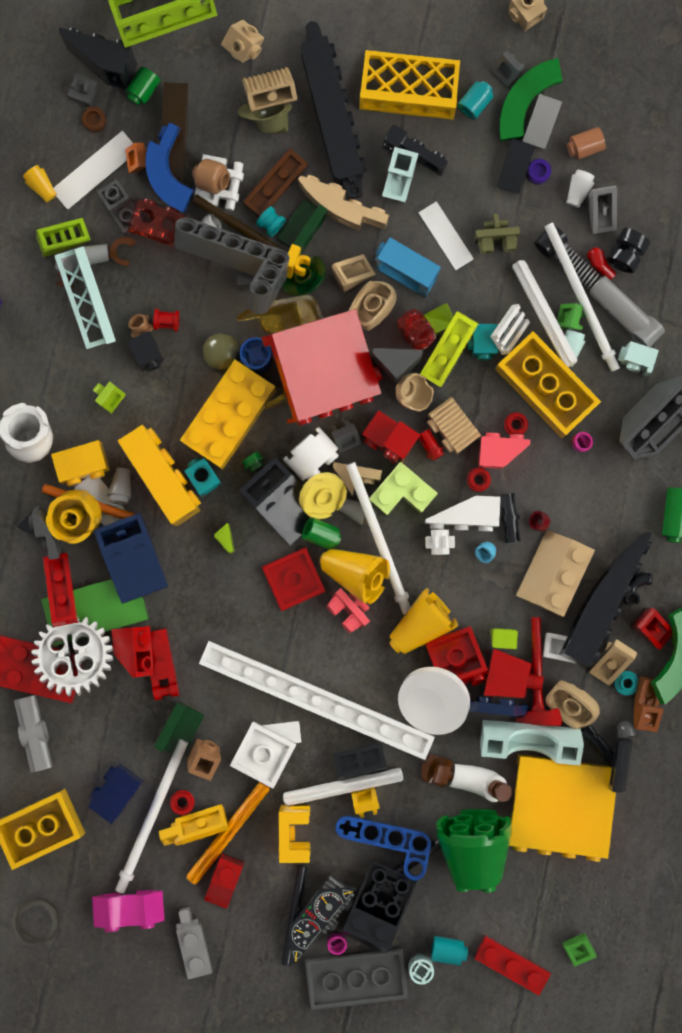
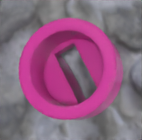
[571,432,593,452]
[327,932,347,955]

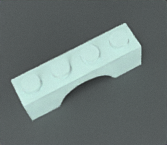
[480,720,584,765]

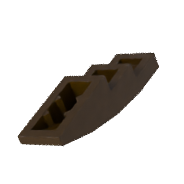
[161,82,189,184]

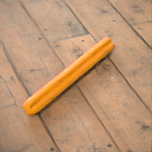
[186,782,270,885]

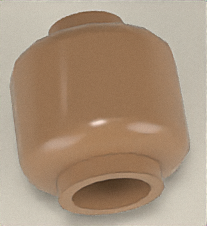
[192,159,230,194]

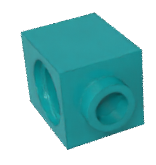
[184,457,222,497]

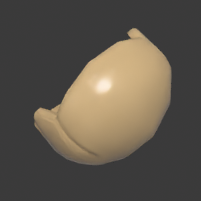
[395,373,434,412]

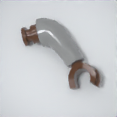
[54,237,137,289]

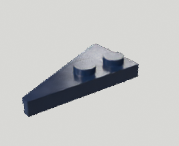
[469,696,530,716]

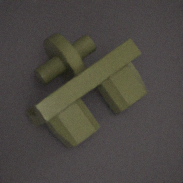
[474,214,520,255]

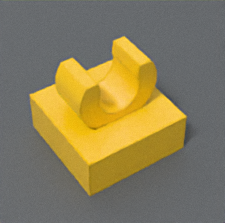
[287,244,310,278]
[351,787,380,818]

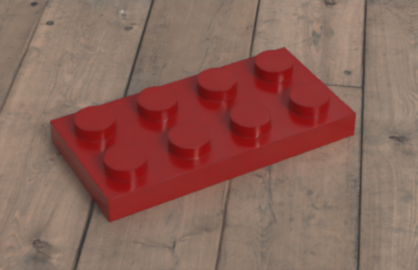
[0,635,83,703]

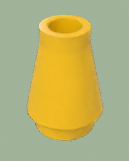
[23,165,57,203]

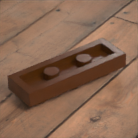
[243,148,308,217]

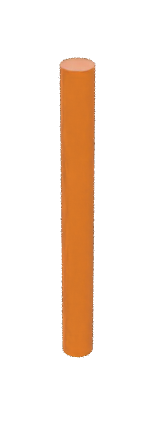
[42,484,135,519]

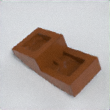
[634,677,664,732]

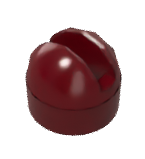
[529,511,551,531]

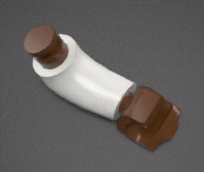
[421,754,512,802]

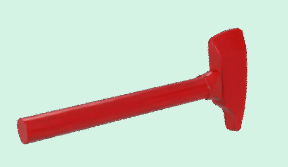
[515,617,562,726]

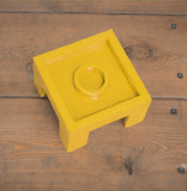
[279,805,310,863]

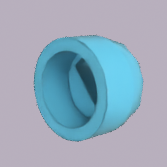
[475,541,496,563]

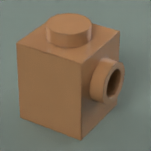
[187,739,221,781]

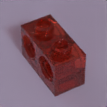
[127,199,185,247]

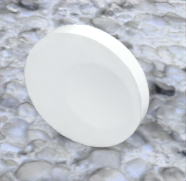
[398,667,470,735]

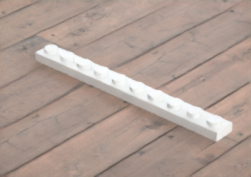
[199,641,435,760]

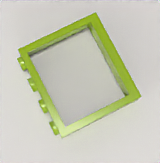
[108,0,218,48]

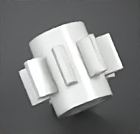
[425,530,455,555]

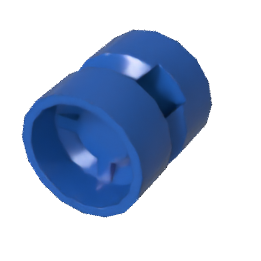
[240,337,273,374]

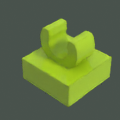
[93,381,126,414]

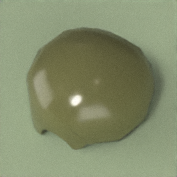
[202,333,241,370]

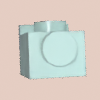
[618,341,659,377]

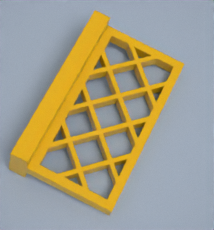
[359,50,460,120]

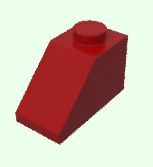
[204,853,245,909]

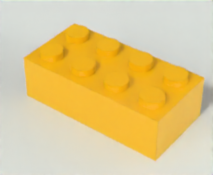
[495,331,601,439]
[180,360,277,470]
[118,424,201,527]

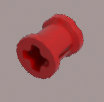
[153,308,180,332]

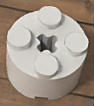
[283,427,339,481]

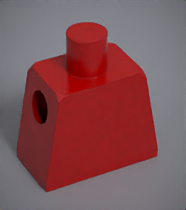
[484,649,544,698]

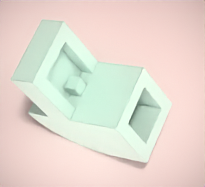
[382,147,418,202]

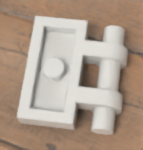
[194,154,244,211]

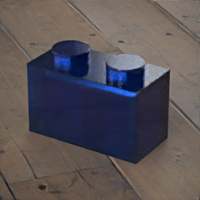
[88,764,144,824]

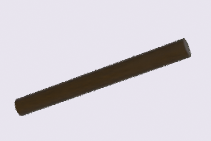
[192,194,279,248]

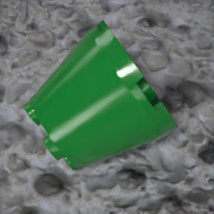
[436,808,512,893]

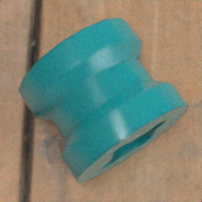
[256,206,286,237]

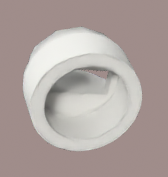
[201,214,222,229]

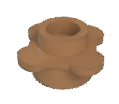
[128,314,153,338]

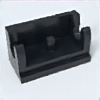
[333,743,387,780]

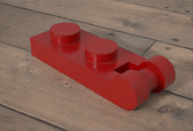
[150,628,180,701]

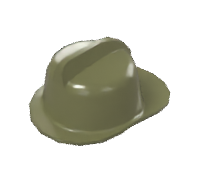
[238,103,292,135]

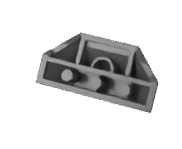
[619,375,682,459]

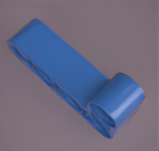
[336,815,431,880]

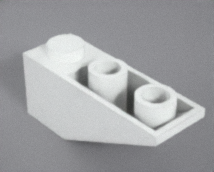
[424,496,500,532]

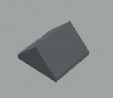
[372,348,422,386]

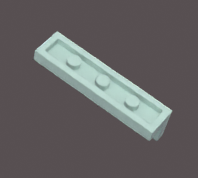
[54,246,116,349]

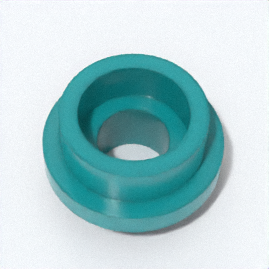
[614,671,639,695]

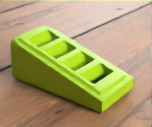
[36,218,91,257]

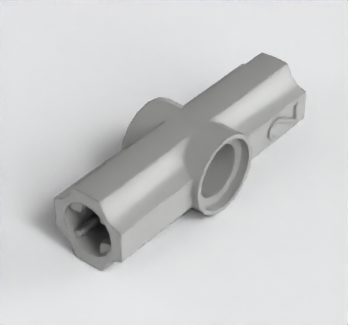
[14,695,53,773]

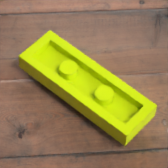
[420,311,479,387]

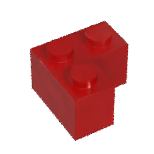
[362,410,420,464]

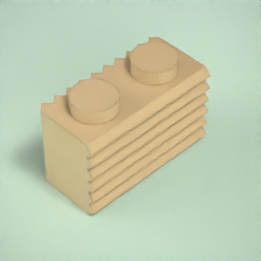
[242,67,298,112]
[427,397,481,455]

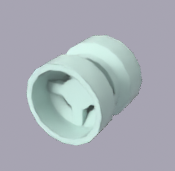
[408,953,434,984]

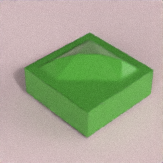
[563,933,597,967]

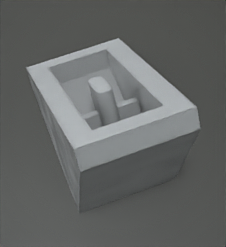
[586,185,617,234]

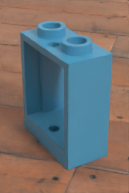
[375,238,441,298]

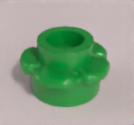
[241,451,265,472]

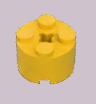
[46,490,102,544]

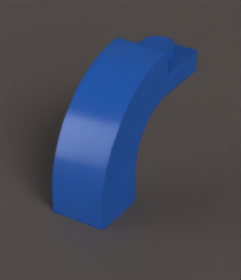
[146,123,195,212]

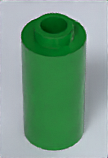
[662,487,682,543]

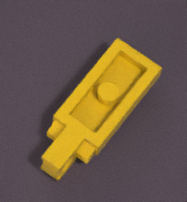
[159,804,229,846]

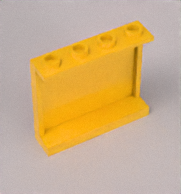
[509,754,616,862]

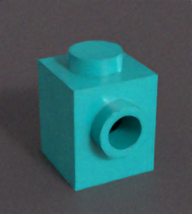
[467,324,498,361]

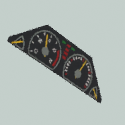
[289,887,356,964]

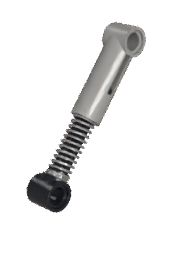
[534,226,665,347]

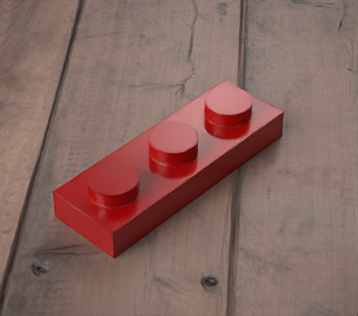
[43,553,78,627]
[473,935,551,996]

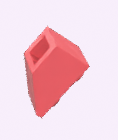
[477,433,530,469]

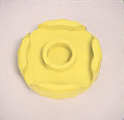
[299,472,347,519]

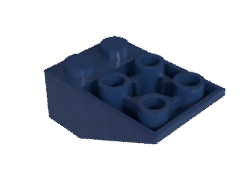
[94,513,168,604]

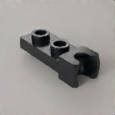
[383,124,448,176]

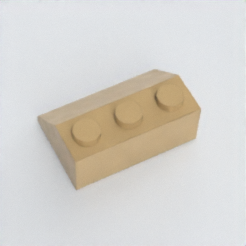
[516,530,595,617]

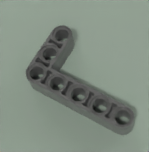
[174,218,290,314]

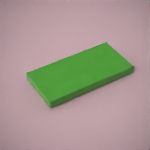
[41,579,149,646]

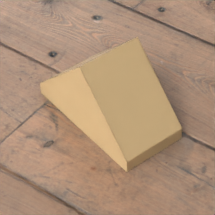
[331,254,376,294]

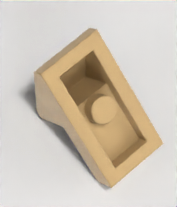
[333,462,382,497]
[589,639,637,686]

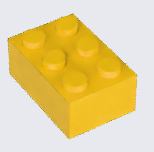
[0,789,85,870]

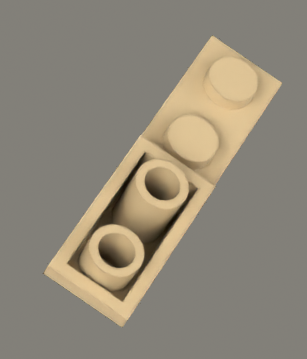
[299,175,389,231]

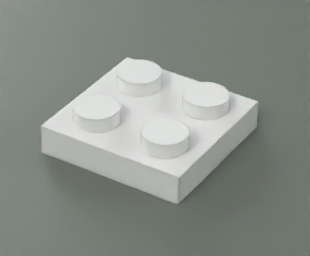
[230,721,296,788]

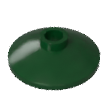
[282,255,326,296]

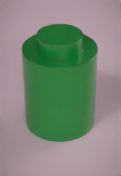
[125,66,161,106]
[302,517,341,550]

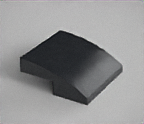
[609,739,633,792]

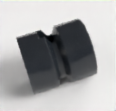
[606,228,650,274]

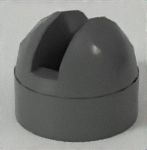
[616,721,637,739]

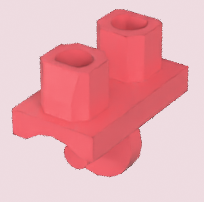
[326,588,370,633]

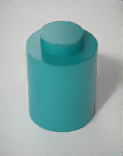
[457,81,494,120]
[430,936,468,966]

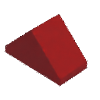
[630,608,672,651]

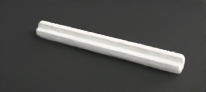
[512,260,577,367]
[283,768,403,806]

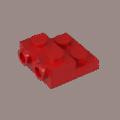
[425,626,488,686]

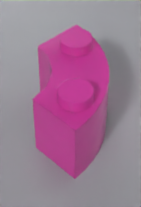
[92,890,164,932]

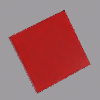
[262,547,326,612]

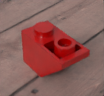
[112,626,154,678]

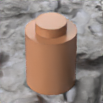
[567,127,606,160]

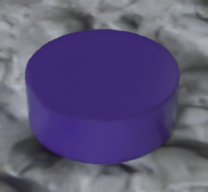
[526,159,551,185]

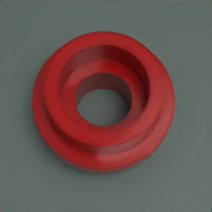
[504,412,528,435]
[467,467,491,492]
[170,790,195,815]

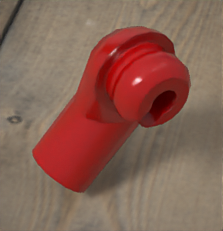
[587,247,616,280]

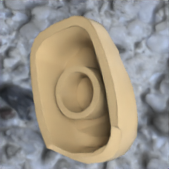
[349,281,397,331]
[545,680,600,729]

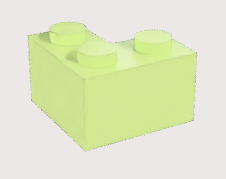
[369,462,438,516]

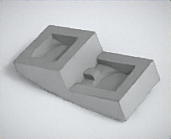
[523,94,562,149]

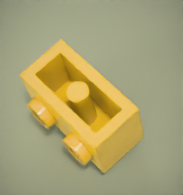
[51,440,110,487]

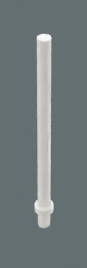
[544,223,620,372]
[346,462,410,615]
[115,739,188,893]

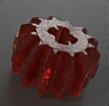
[397,309,436,350]

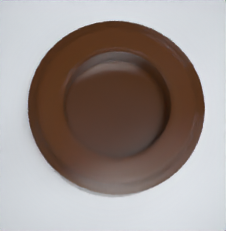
[82,107,107,133]

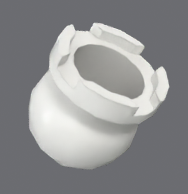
[0,403,53,463]

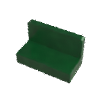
[278,200,328,255]
[154,702,204,758]

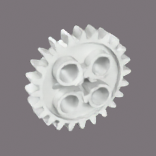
[31,616,113,696]

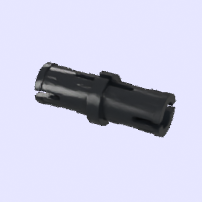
[499,493,521,543]

